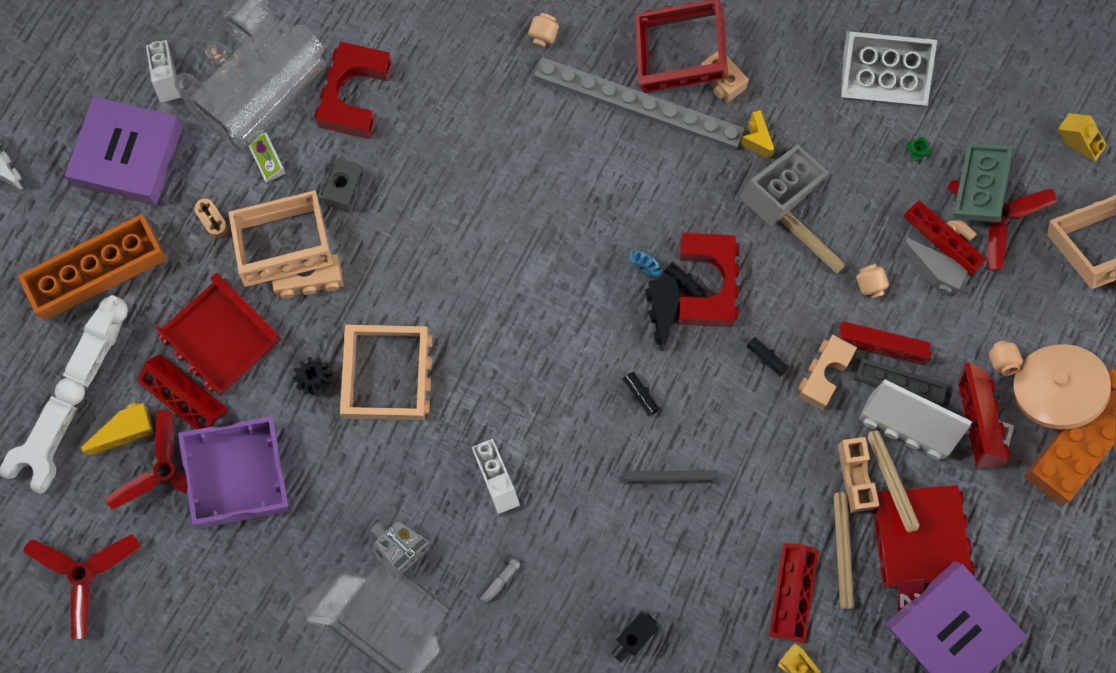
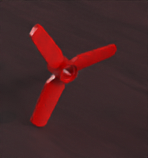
[947,179,1057,271]
[105,410,188,510]
[23,534,140,640]

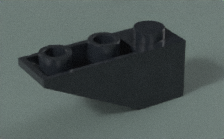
[644,276,680,351]

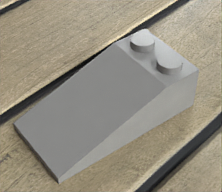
[739,144,829,227]

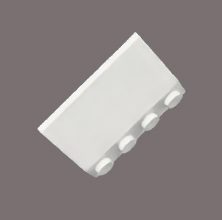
[841,31,937,106]
[859,379,972,460]

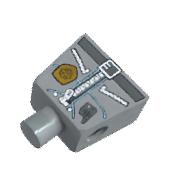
[370,521,429,580]

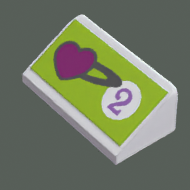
[248,132,286,183]

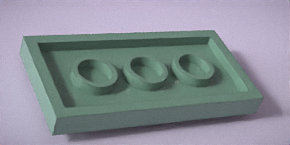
[954,143,1013,222]

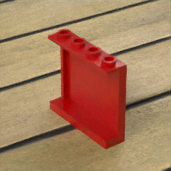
[155,272,281,396]
[872,485,975,589]

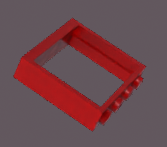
[635,0,728,93]

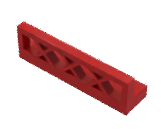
[903,200,987,276]
[838,321,932,366]
[137,354,228,430]
[769,543,819,644]

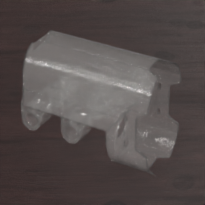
[174,0,329,151]

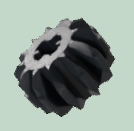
[293,357,333,396]

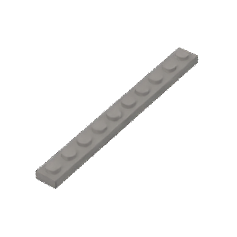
[534,57,745,150]

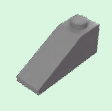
[901,238,968,296]

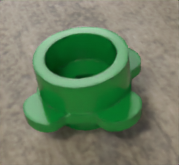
[906,137,932,161]

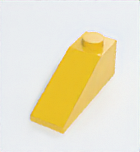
[81,403,155,456]

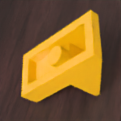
[740,110,774,159]
[778,643,821,673]

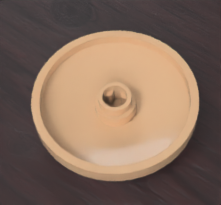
[1014,344,1111,430]

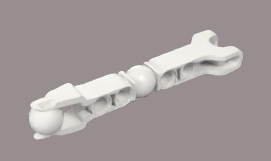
[0,295,128,494]

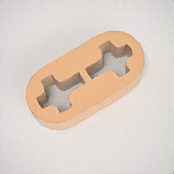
[194,199,228,238]

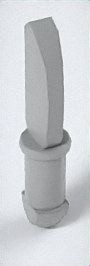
[480,559,520,603]

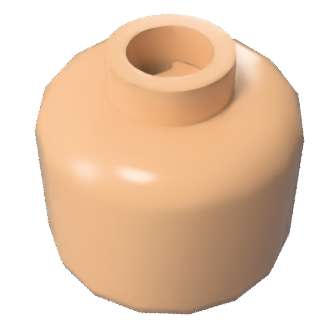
[528,13,559,47]
[856,264,889,298]
[989,341,1023,376]

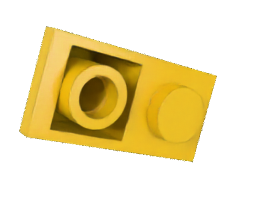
[1058,113,1107,161]

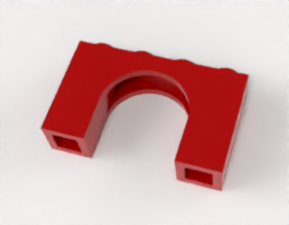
[314,41,392,139]
[678,232,740,327]

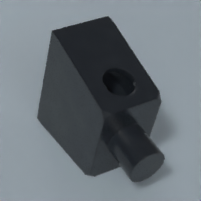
[611,610,661,663]

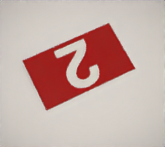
[898,579,924,612]

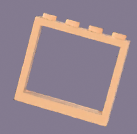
[228,190,333,287]
[1047,195,1116,289]
[340,325,433,421]

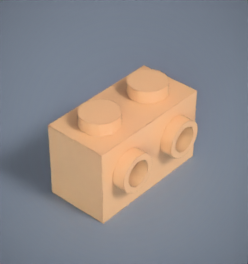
[700,51,749,104]

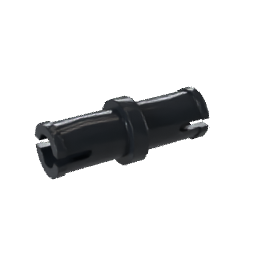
[664,261,707,298]
[746,337,790,377]
[622,371,660,417]

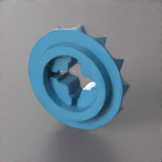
[629,252,662,278]

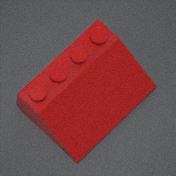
[957,362,1010,470]

